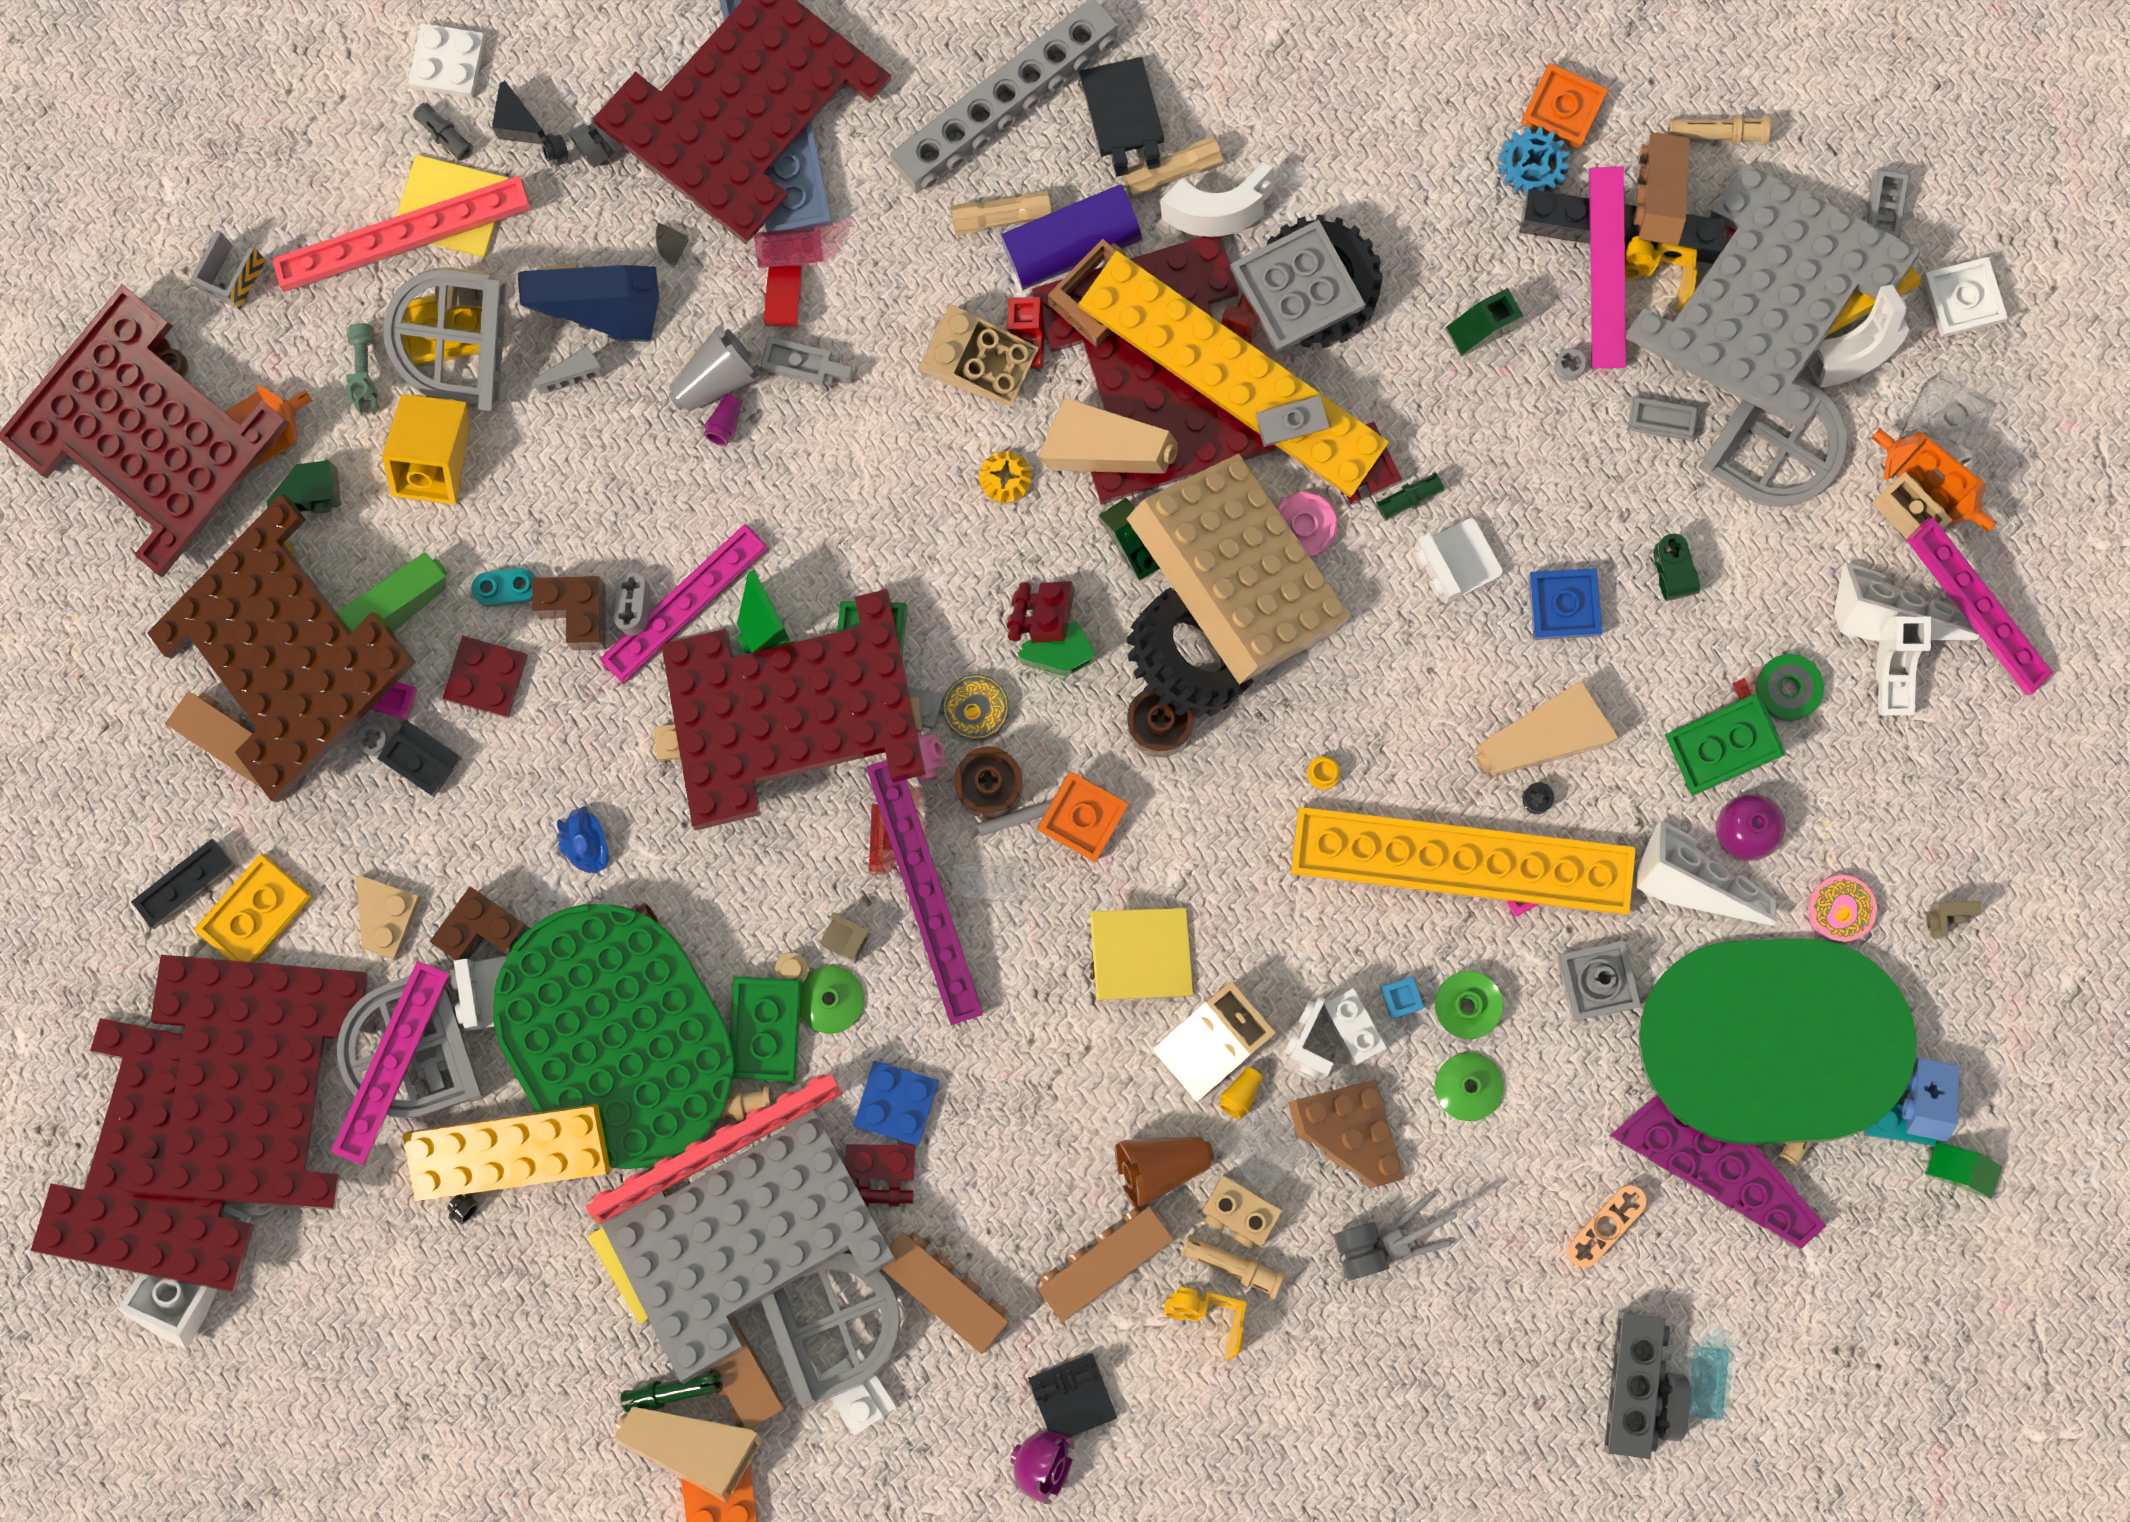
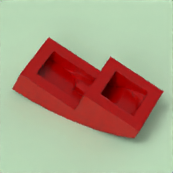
[764,265,802,327]
[1007,297,1044,369]

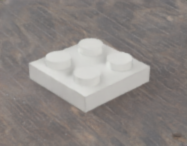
[408,23,486,98]
[1922,257,2008,338]

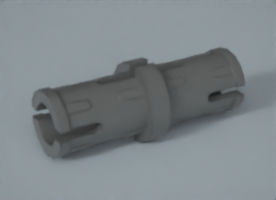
[413,102,473,161]

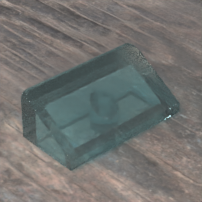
[1689,1345,1729,1420]

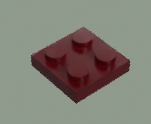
[442,636,528,718]

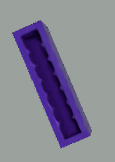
[1001,184,1142,291]

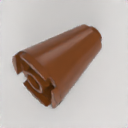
[1115,1136,1214,1208]

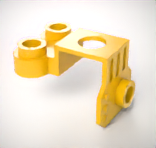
[1625,236,1697,311]
[1163,1287,1247,1361]

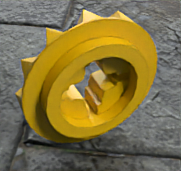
[979,450,1032,503]

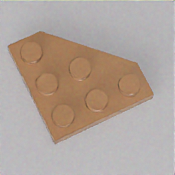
[1288,1079,1404,1188]

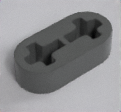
[1656,1373,1690,1441]

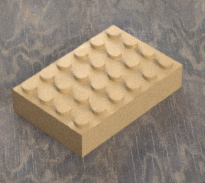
[1126,453,1351,685]

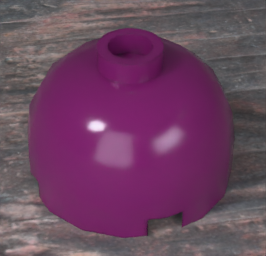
[1715,794,1786,862]
[1011,1431,1074,1504]

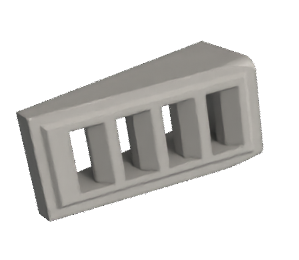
[1867,169,1911,239]
[532,346,605,395]

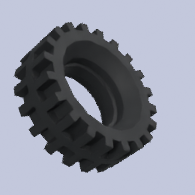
[1267,215,1383,348]
[1127,587,1254,718]

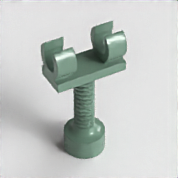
[346,323,379,416]

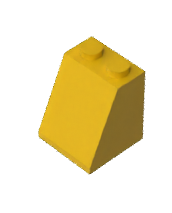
[382,394,470,505]

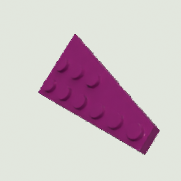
[1609,1093,1826,1249]

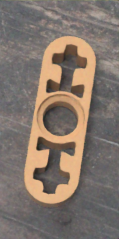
[1566,1185,1647,1267]

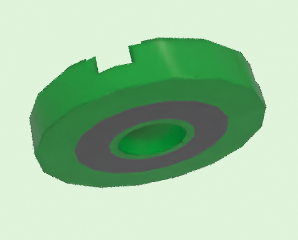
[1755,654,1824,721]

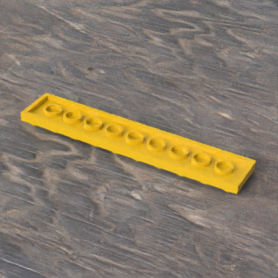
[1078,250,1389,497]
[1290,807,1636,916]

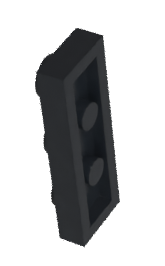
[131,839,235,929]

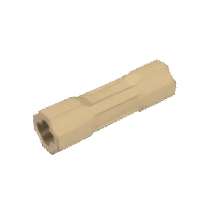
[1123,136,1223,198]
[951,190,1051,235]

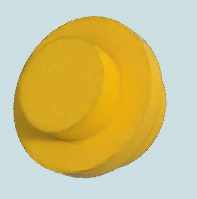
[1307,756,1341,790]

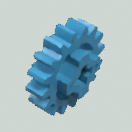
[1497,127,1570,197]

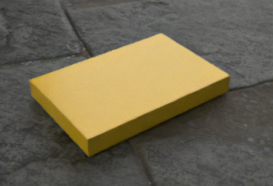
[402,295,505,367]
[193,853,313,963]

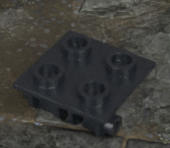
[1028,1353,1117,1437]

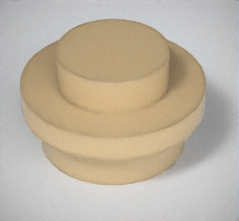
[775,953,809,983]

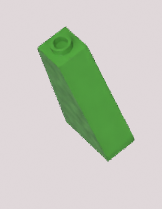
[337,552,447,632]

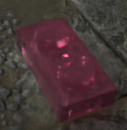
[754,226,824,268]

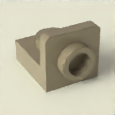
[1926,901,1981,939]

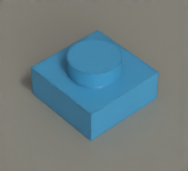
[1380,976,1424,1020]

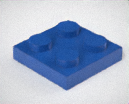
[1528,568,1602,640]
[853,1061,939,1146]

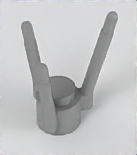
[1380,1192,1457,1262]

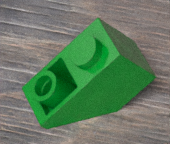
[1017,621,1096,677]

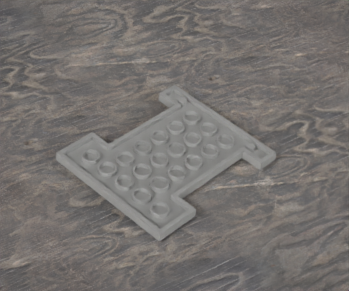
[1626,162,1921,430]
[601,1083,896,1384]

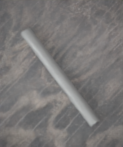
[977,784,1107,836]

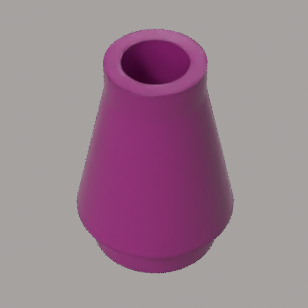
[704,394,742,446]

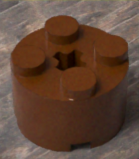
[1127,690,1195,757]
[954,746,1023,819]

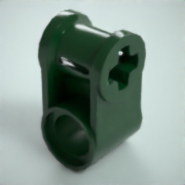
[1653,533,1700,601]

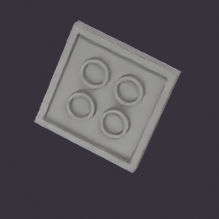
[1230,219,1366,353]

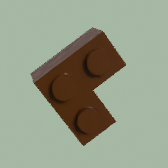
[532,576,606,650]
[429,886,530,960]

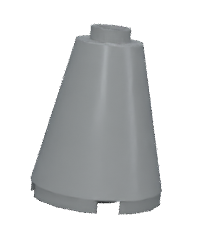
[669,323,762,411]

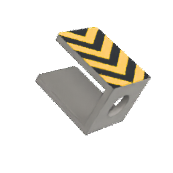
[190,230,265,310]

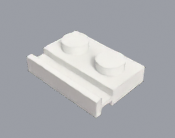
[818,1349,897,1436]

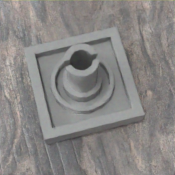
[1557,940,1641,1022]

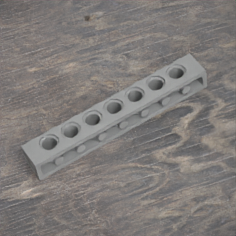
[890,0,1118,193]

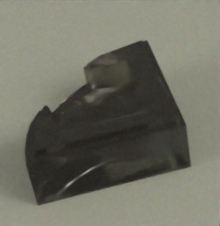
[655,223,689,268]

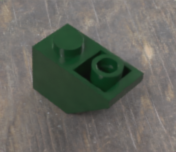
[1445,288,1524,357]
[267,460,341,514]
[1099,498,1160,581]

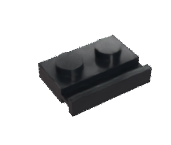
[377,719,462,797]

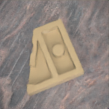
[356,874,421,960]

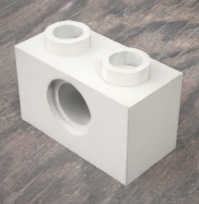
[1321,988,1387,1067]

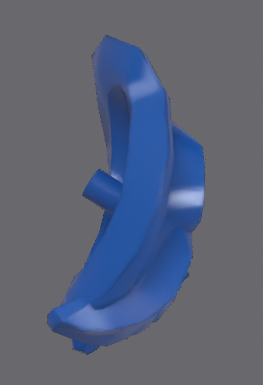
[556,806,609,873]

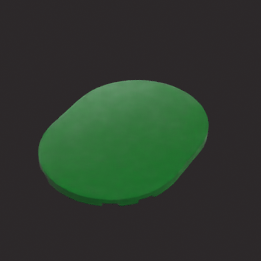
[493,904,734,1169]
[1638,939,1917,1145]

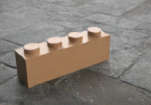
[1634,132,1690,245]
[165,691,290,801]
[1038,1206,1174,1323]
[882,1231,1009,1354]
[711,1316,787,1430]

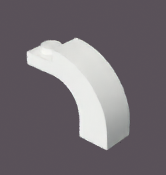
[1160,161,1275,237]
[1807,285,1910,388]
[1875,616,1931,715]

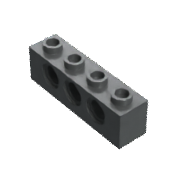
[1603,1312,1670,1459]

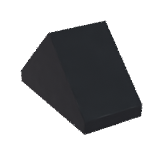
[492,80,546,144]

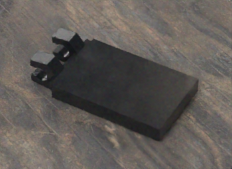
[1079,57,1164,177]

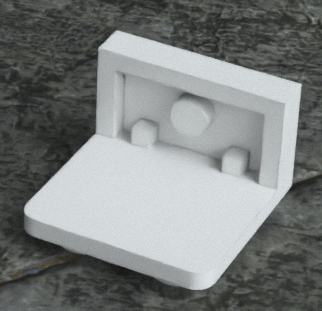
[1413,518,1502,605]
[450,955,508,1031]
[1284,996,1334,1083]

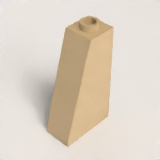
[1038,398,1178,473]
[1475,681,1618,777]
[614,1407,762,1503]

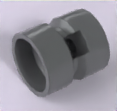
[569,114,623,168]
[1333,1221,1390,1281]

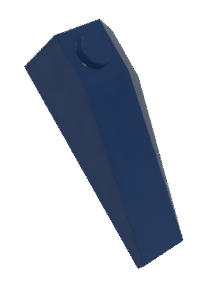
[517,265,659,342]

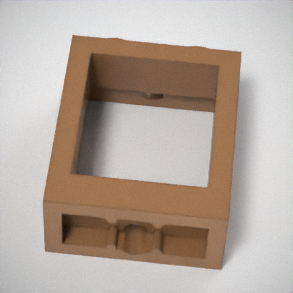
[1048,239,1142,348]

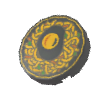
[943,674,1010,742]

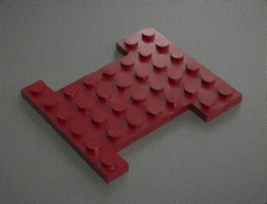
[593,0,891,245]
[1032,236,1281,505]
[0,284,290,577]
[661,589,926,831]
[124,954,368,1210]
[31,1018,254,1293]

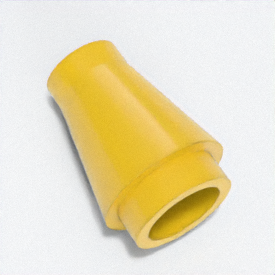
[1218,1067,1263,1120]

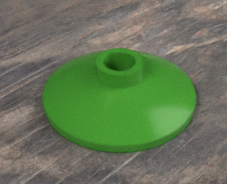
[800,966,864,1034]
[1435,971,1503,1039]
[1435,1053,1503,1121]

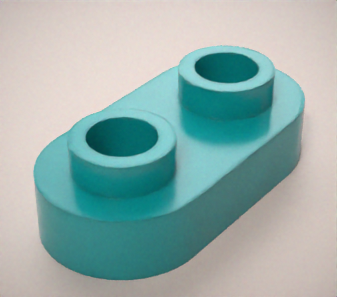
[471,568,537,607]

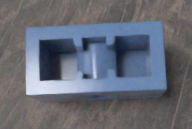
[1902,1058,1959,1142]

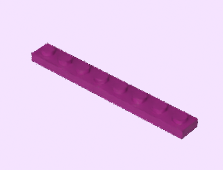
[866,760,983,1025]

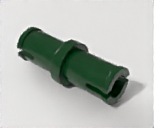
[1376,472,1445,521]

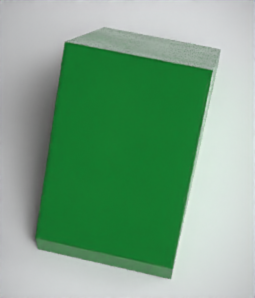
[1925,1142,2002,1199]

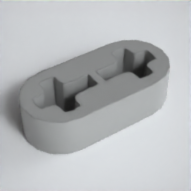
[613,572,651,636]

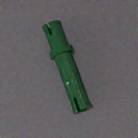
[620,1370,723,1413]

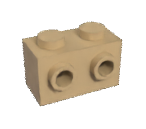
[1872,472,1952,539]
[1201,1175,1282,1249]

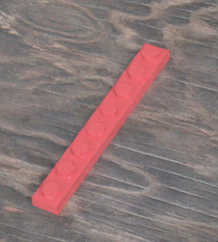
[272,175,531,292]
[585,1074,843,1225]

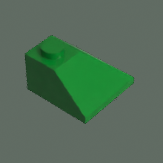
[736,570,790,654]

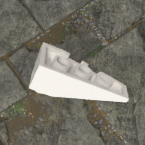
[1834,562,1980,640]
[1637,820,1776,926]
[118,1205,251,1349]

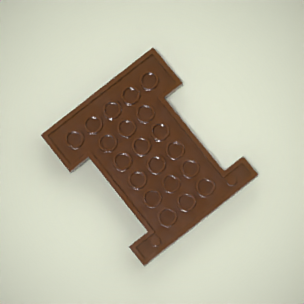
[147,494,416,803]

